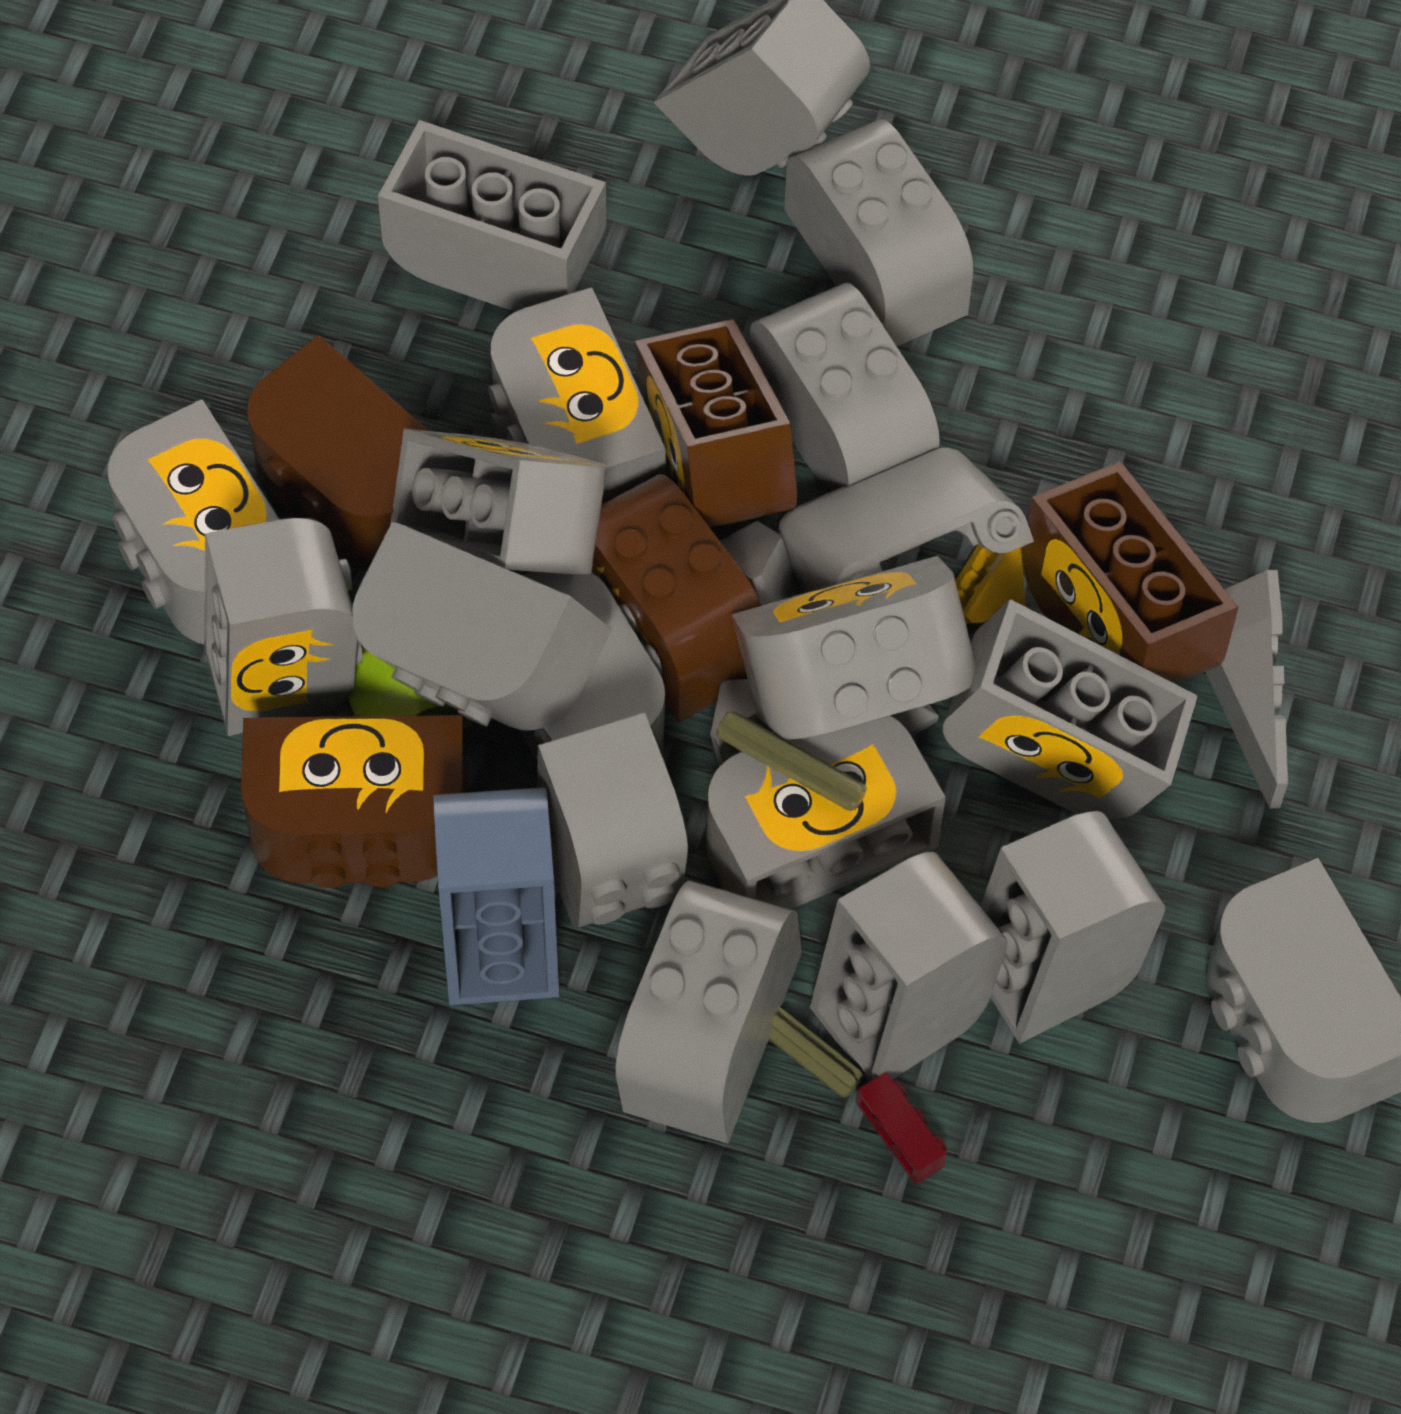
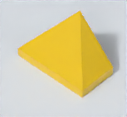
[955,544,1026,624]

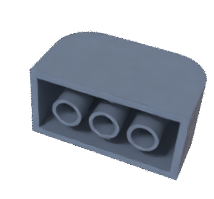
[433,787,559,1005]

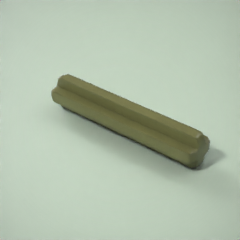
[716,711,867,811]
[769,1007,863,1098]

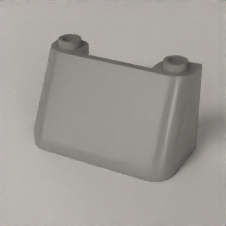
[778,447,1034,595]

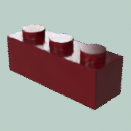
[856,1072,947,1185]

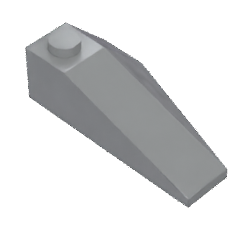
[1205,570,1288,809]

